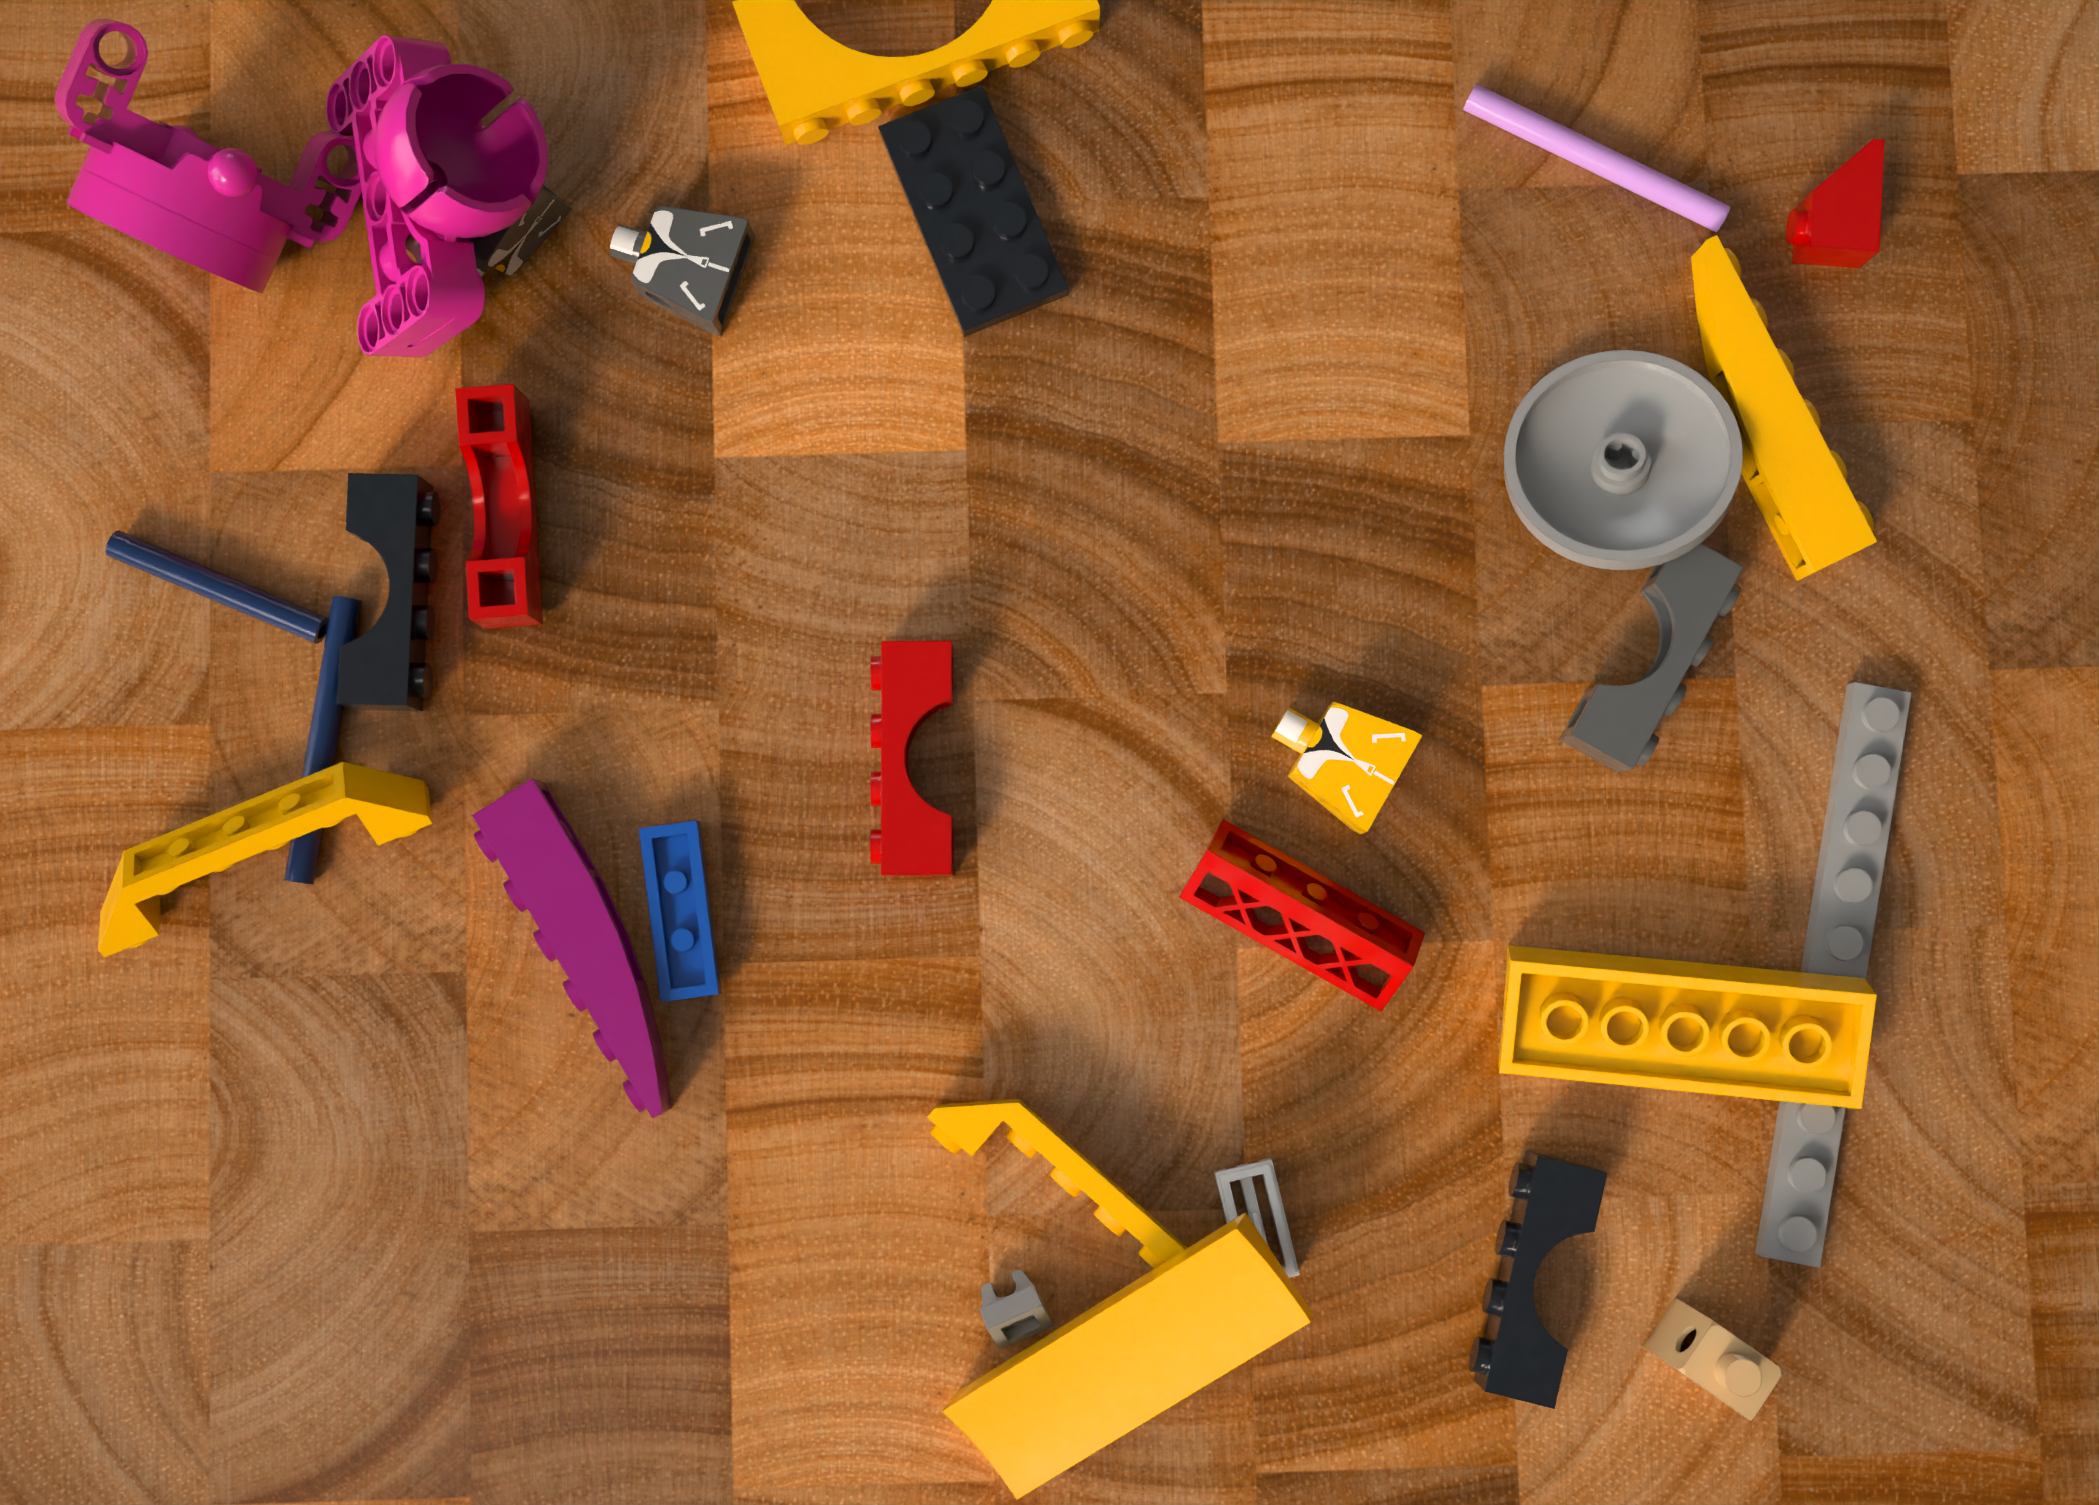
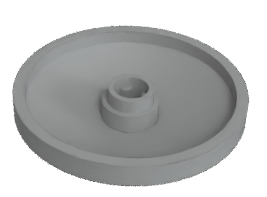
[1504,350,1743,570]

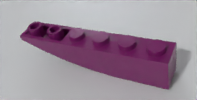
[472,778,672,1118]

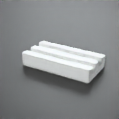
[1214,1158,1300,1278]

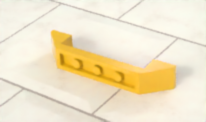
[98,762,433,958]
[927,1099,1188,1269]

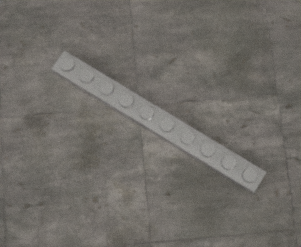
[1755,682,1911,1268]

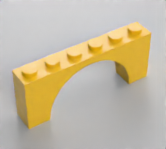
[732,0,1100,146]

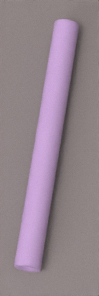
[1463,84,1731,232]

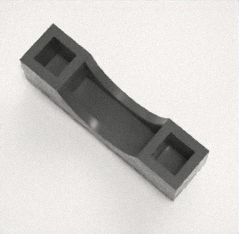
[1559,543,1743,773]

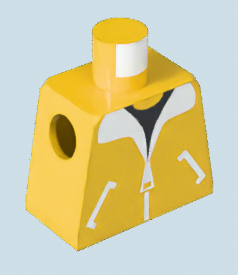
[1271,702,1422,835]

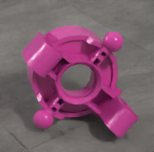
[54,18,362,293]

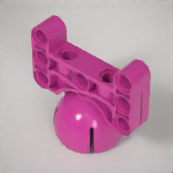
[326,35,548,358]

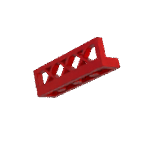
[1179,819,1425,1012]

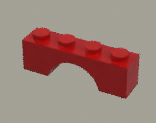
[455,384,543,629]
[870,641,954,877]

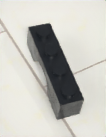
[337,473,440,711]
[1469,1151,1608,1409]

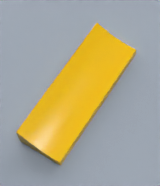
[1498,945,1877,1109]
[942,1212,1314,1499]

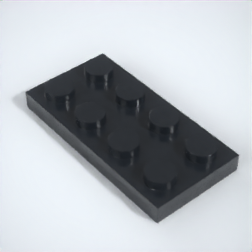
[878,85,1068,337]

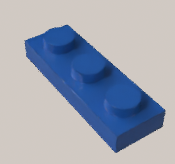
[639,820,722,1002]

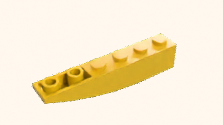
[1691,235,1877,581]

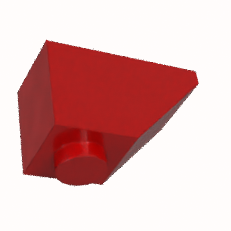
[1786,139,1885,268]

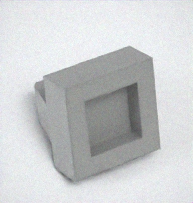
[979,1269,1054,1350]

